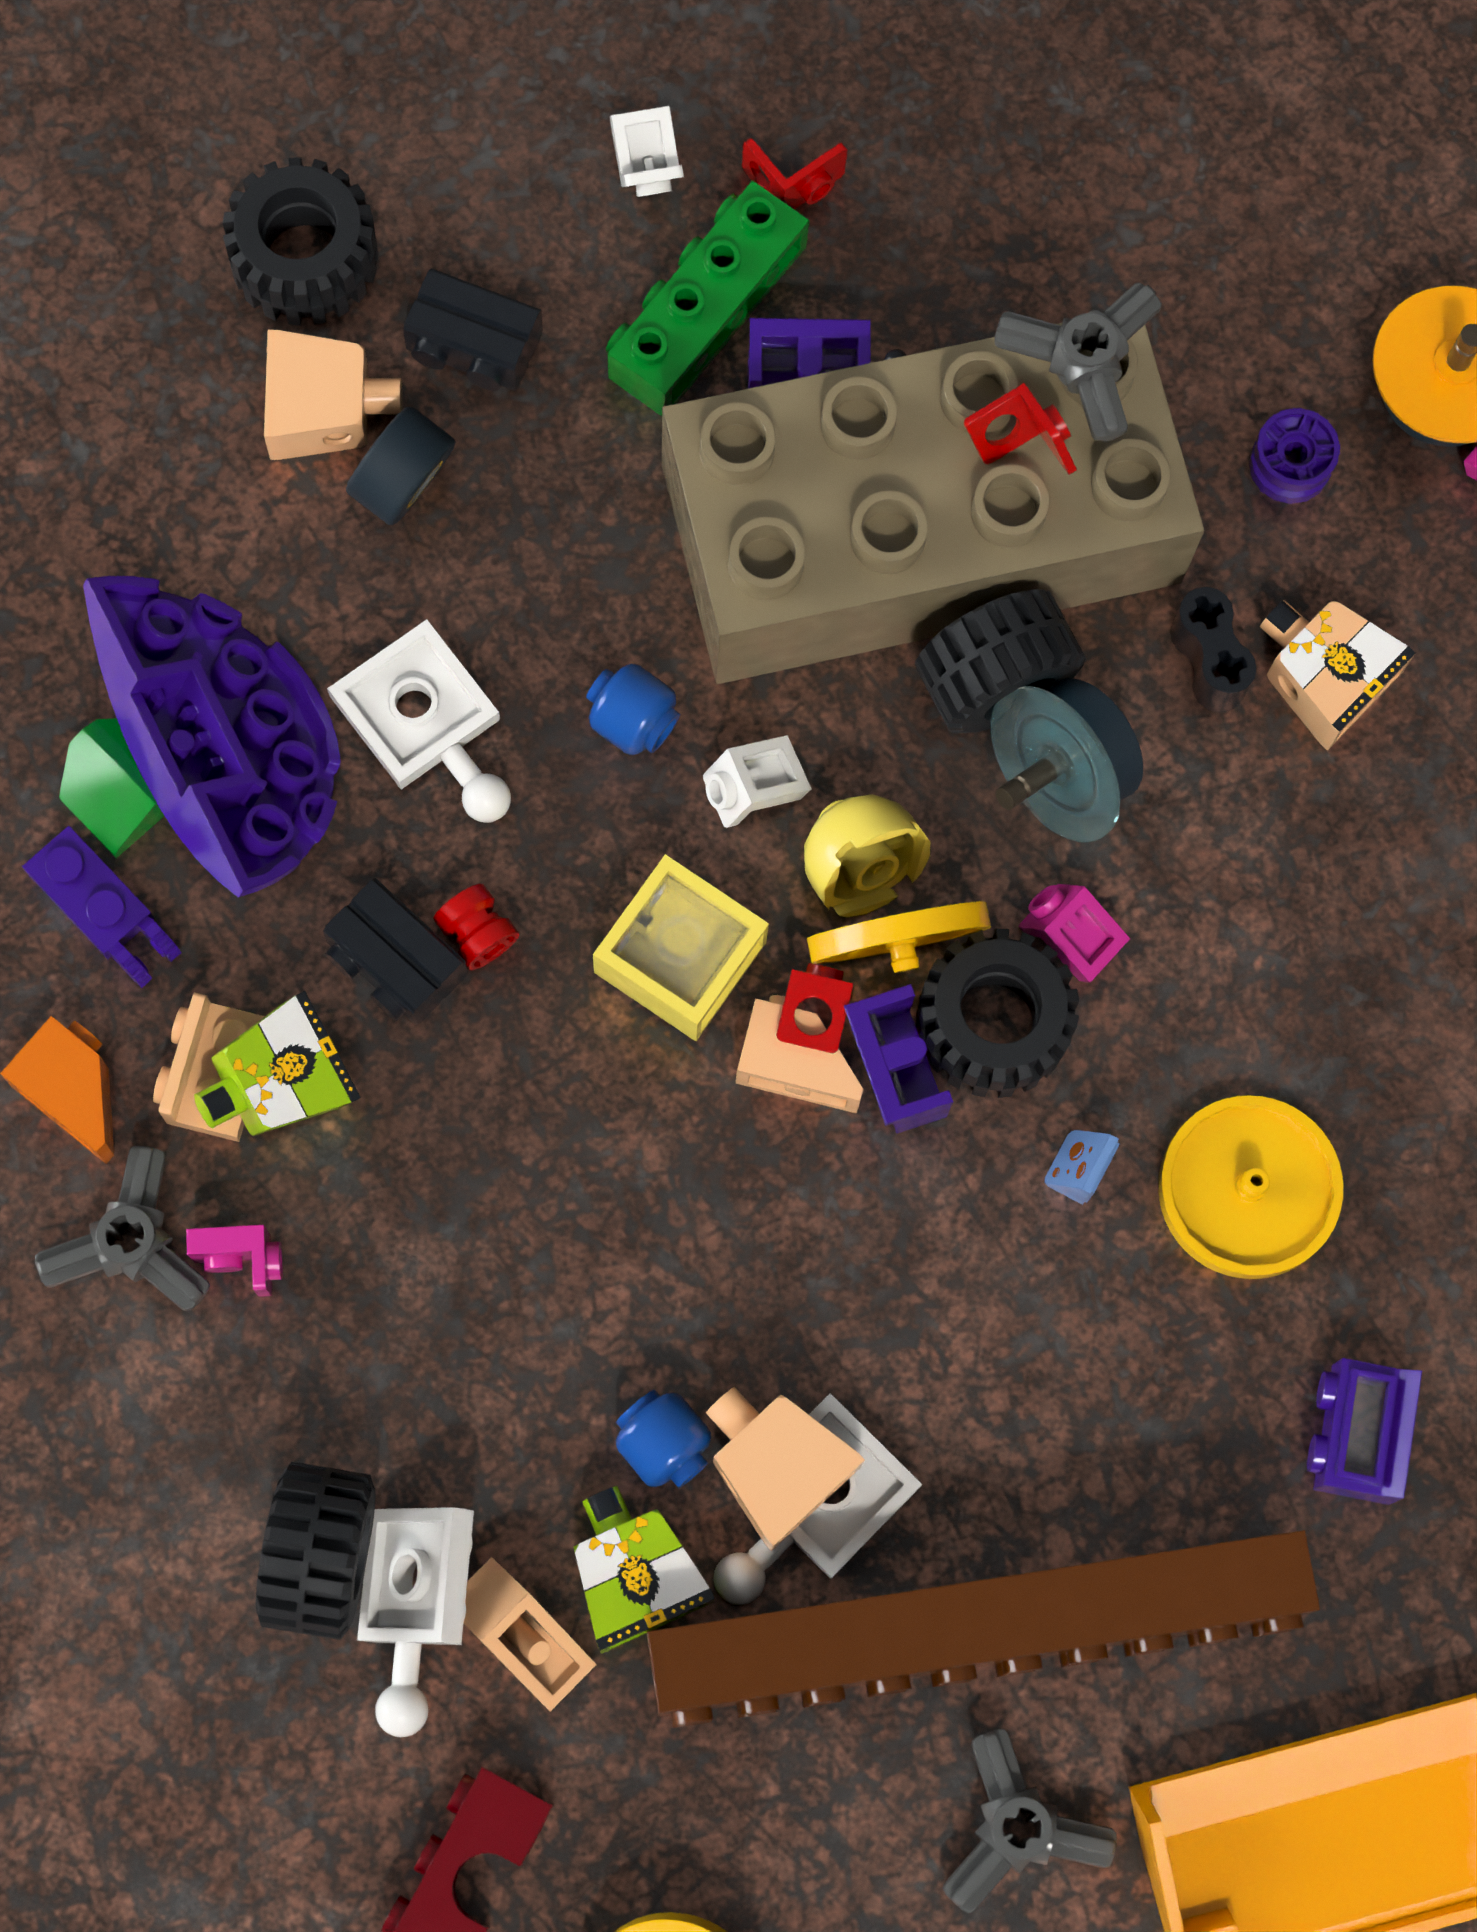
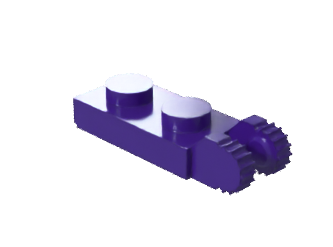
[22,826,181,988]

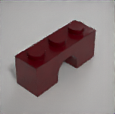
[381,1767,554,1932]

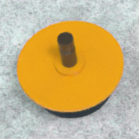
[1373,286,1477,447]

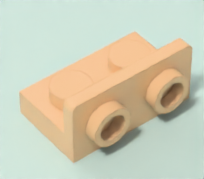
[153,992,265,1142]

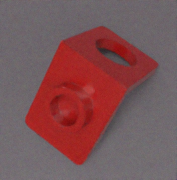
[742,138,848,209]
[963,383,1077,475]
[776,963,854,1054]

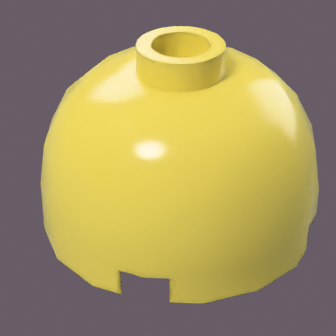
[804,794,931,917]

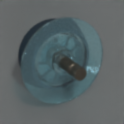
[991,678,1143,843]

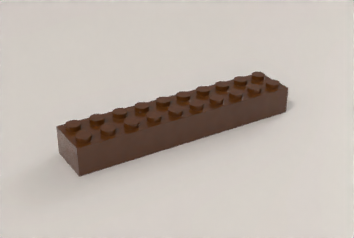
[647,1530,1320,1728]

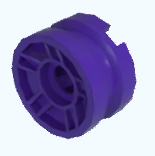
[1249,408,1341,504]

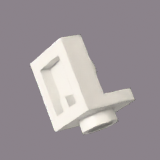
[703,735,811,828]

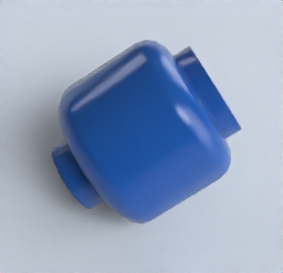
[586,664,680,755]
[616,1390,711,1488]

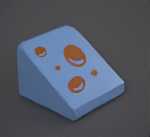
[1044,1130,1120,1205]

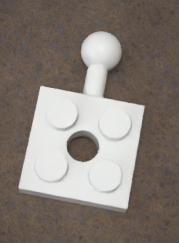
[327,619,511,823]
[714,1394,922,1605]
[357,1507,474,1737]

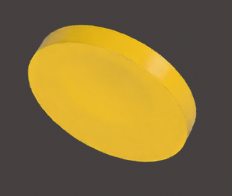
[807,901,991,973]
[1158,1095,1344,1279]

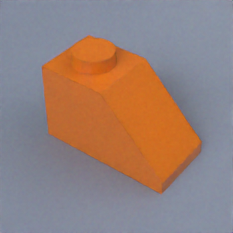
[0,1016,115,1164]

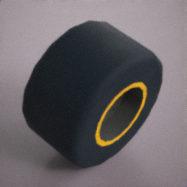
[346,407,455,525]

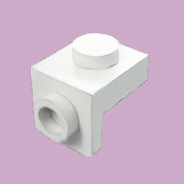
[610,106,684,197]

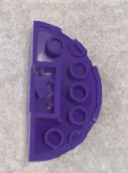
[83,576,341,897]

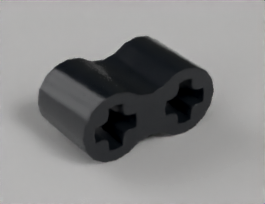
[1170,587,1257,713]

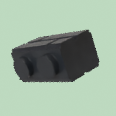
[403,268,543,391]
[323,878,468,1026]

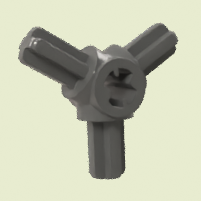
[994,283,1162,442]
[35,1146,210,1311]
[943,1729,1117,1913]

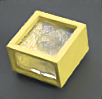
[593,854,769,1041]

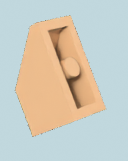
[736,995,863,1113]
[463,1557,597,1712]

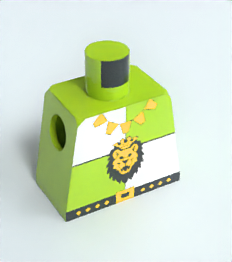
[194,991,361,1136]
[574,1486,715,1654]

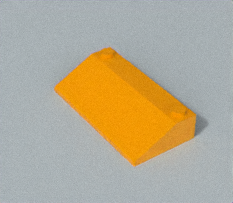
[1129,1693,1477,1932]

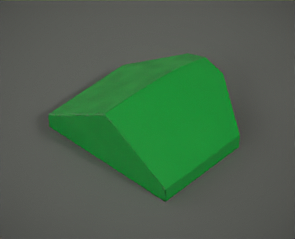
[59,718,164,858]

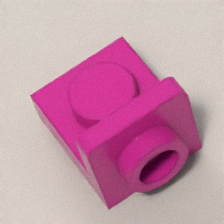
[1018,884,1130,983]
[186,1225,283,1297]

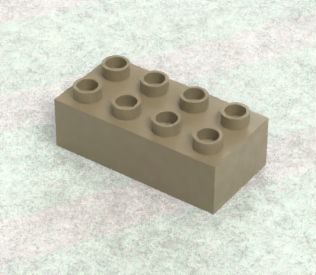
[662,323,1205,685]

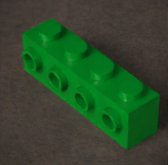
[606,180,809,417]

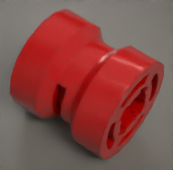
[433,883,520,970]

